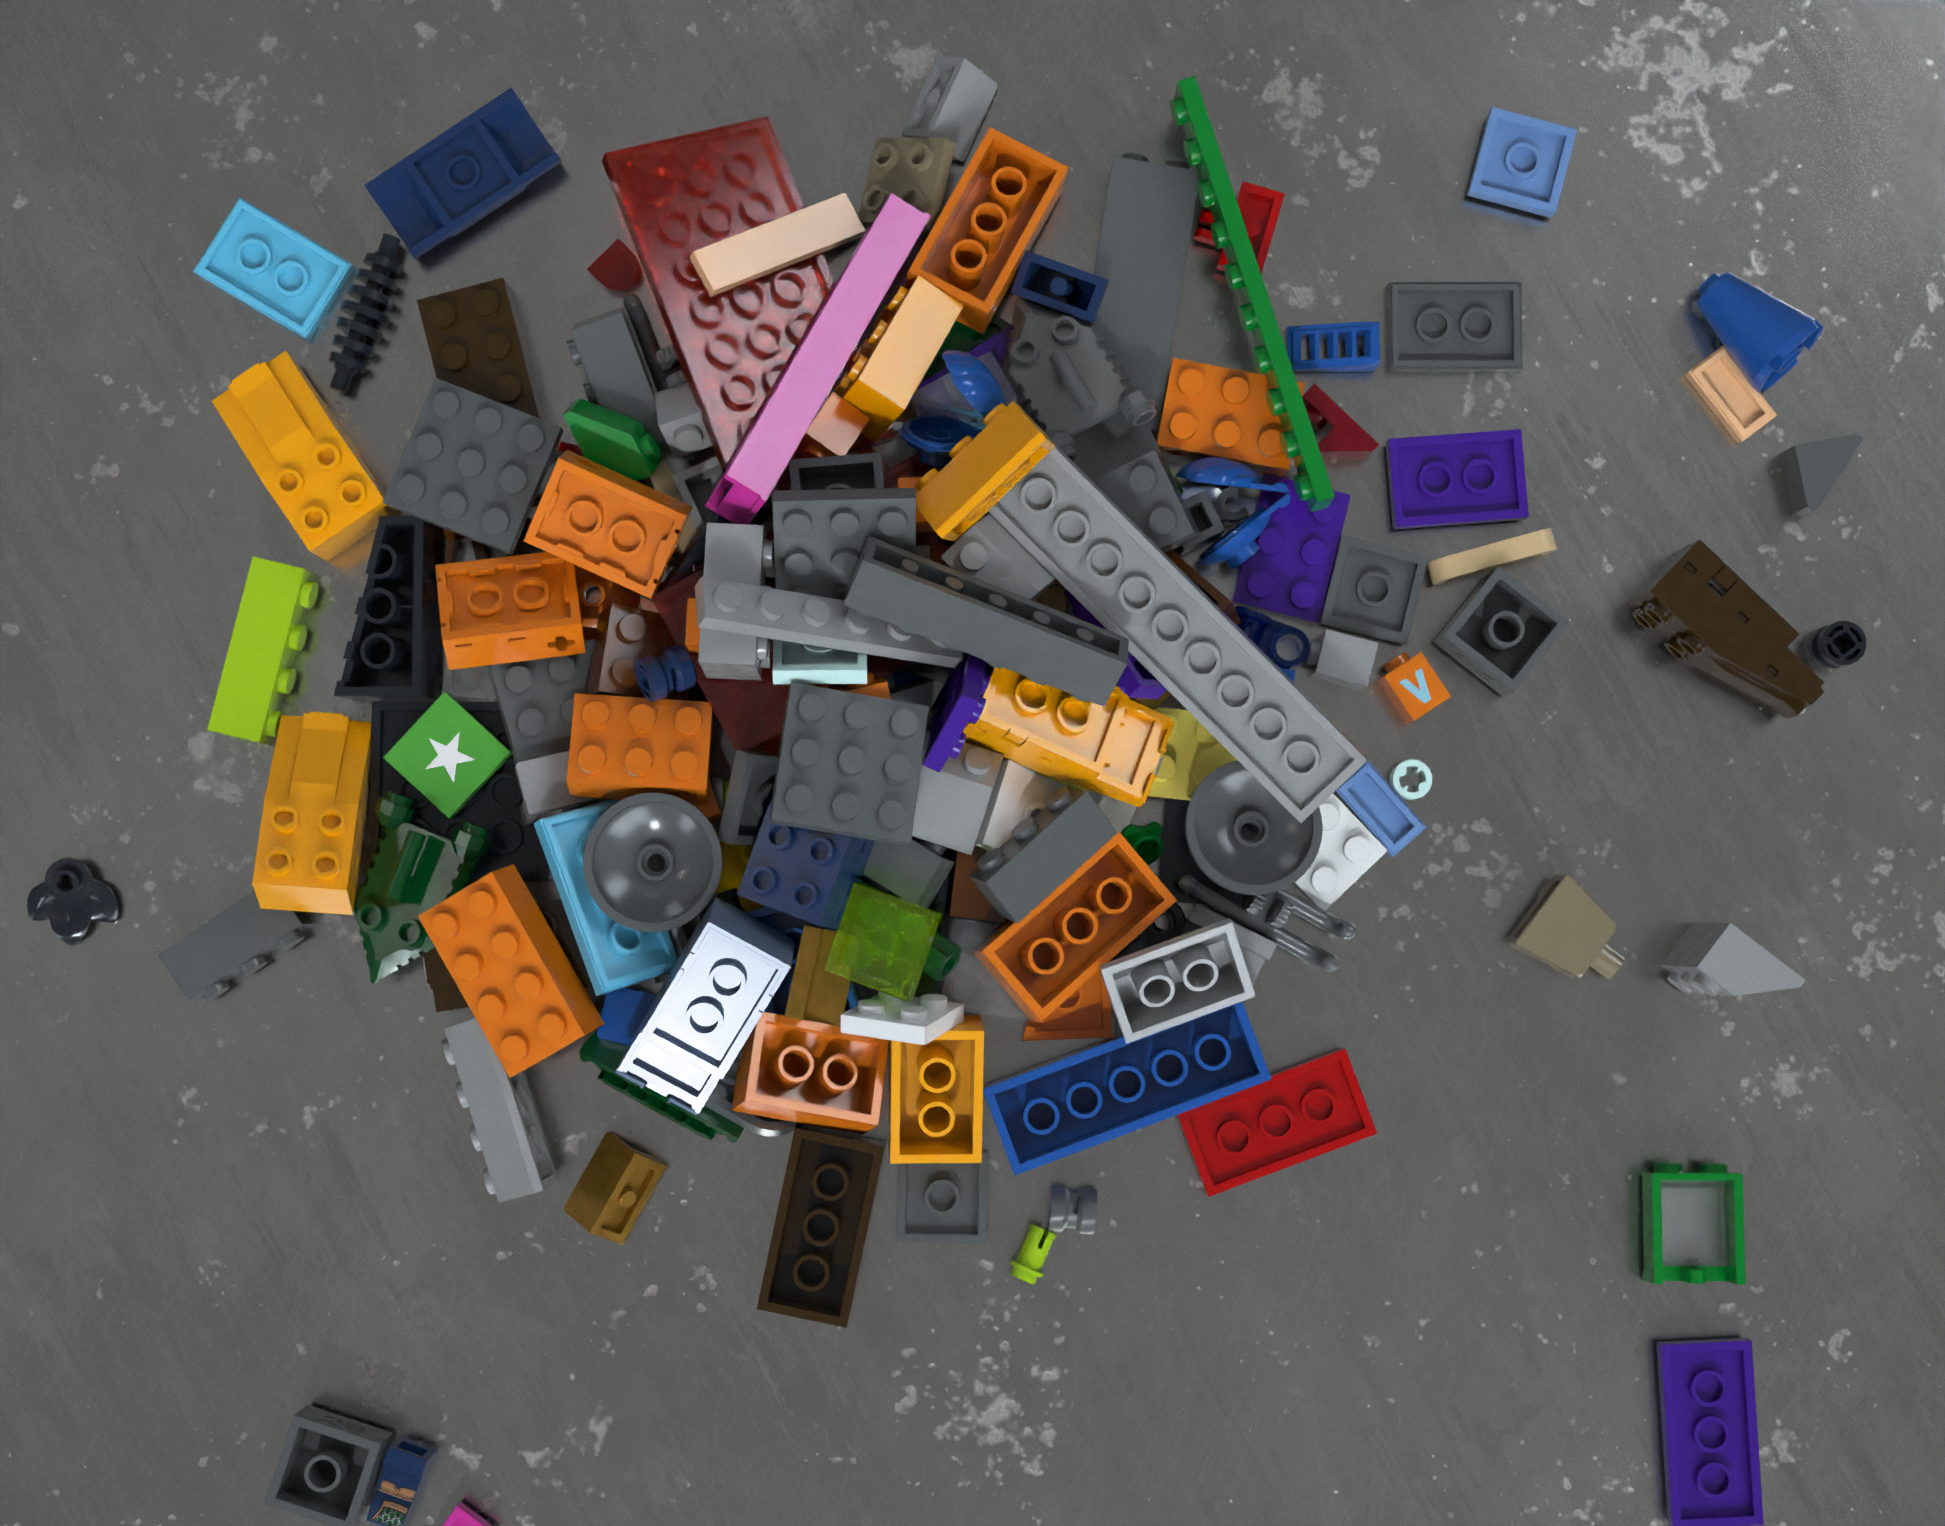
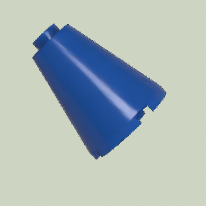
[1697,272,1824,393]

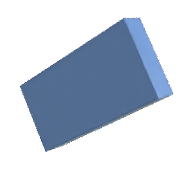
[1334,760,1427,857]

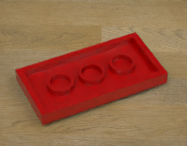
[1177,1048,1378,1197]

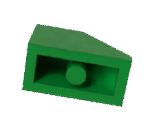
[563,398,661,482]

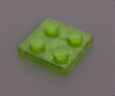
[824,883,942,1002]

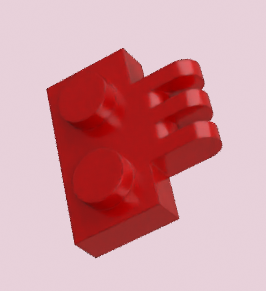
[1194,181,1285,274]

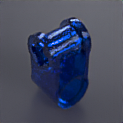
[1235,606,1310,670]

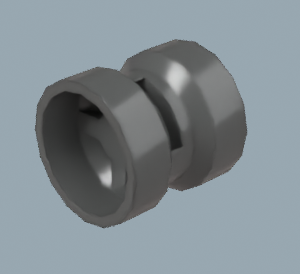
[1048,1186,1097,1235]

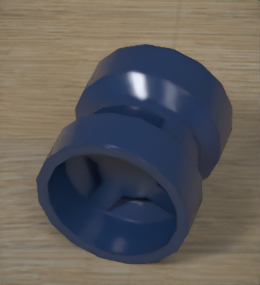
[634,644,696,702]

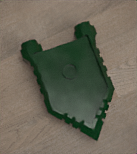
[354,790,491,984]

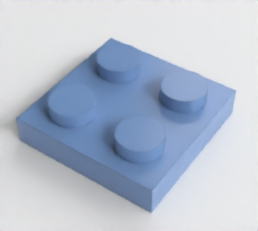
[1467,107,1577,218]

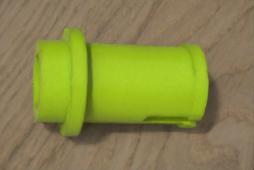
[1010,1223,1057,1285]

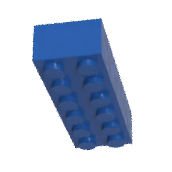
[983,1002,1271,1176]

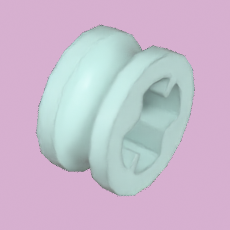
[1389,759,1432,800]

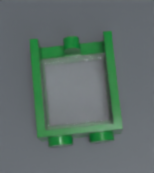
[1640,1163,1746,1285]

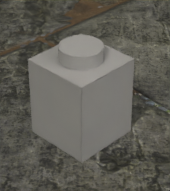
[654,379,717,459]
[1306,629,1379,690]

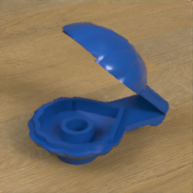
[899,350,1006,467]
[1175,457,1290,570]

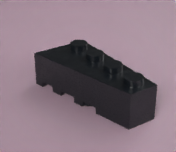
[334,515,442,700]

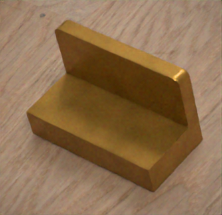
[785,925,860,1026]
[564,1132,667,1245]

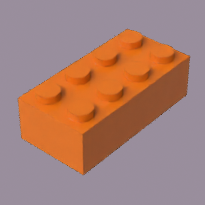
[905,127,1069,334]
[972,831,1177,1022]
[418,864,605,1078]

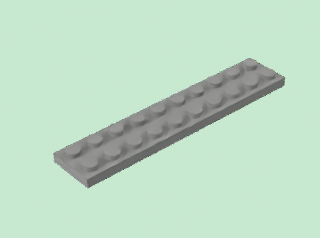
[989,446,1368,823]

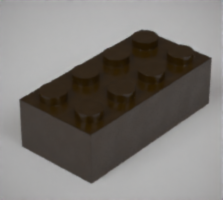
[417,278,556,459]
[757,1124,886,1328]

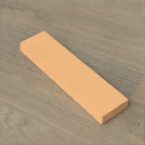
[690,193,866,297]

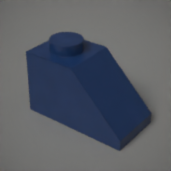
[1011,250,1109,323]

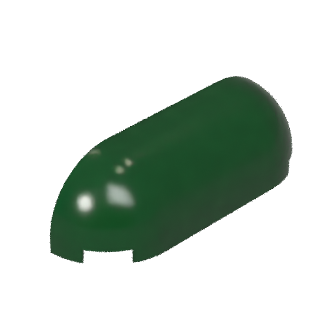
[579,1030,744,1143]

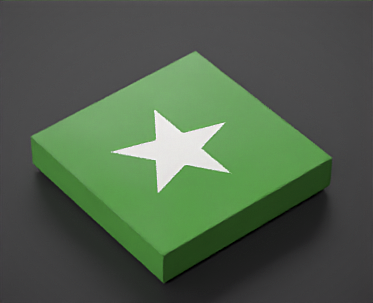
[383,691,512,819]

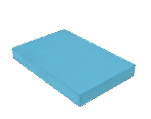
[193,197,355,342]

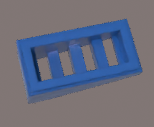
[1286,322,1380,372]

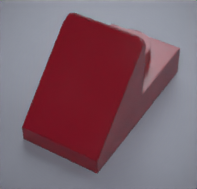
[1302,383,1379,460]

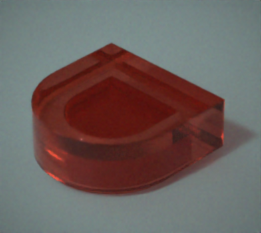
[587,238,642,294]

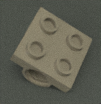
[858,137,956,238]

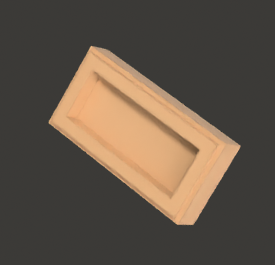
[1684,346,1777,444]

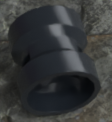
[1808,621,1867,669]

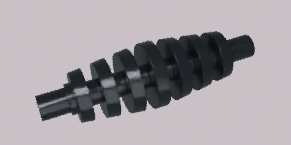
[329,233,401,393]

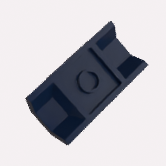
[364,87,562,259]

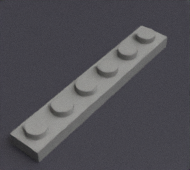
[695,576,963,668]

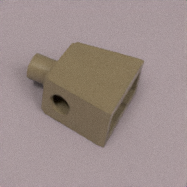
[1507,874,1625,979]

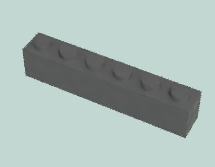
[843,536,1129,707]

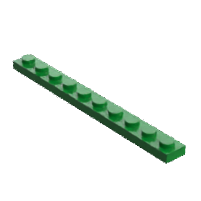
[1170,76,1335,512]

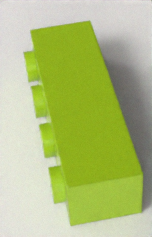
[207,556,318,746]

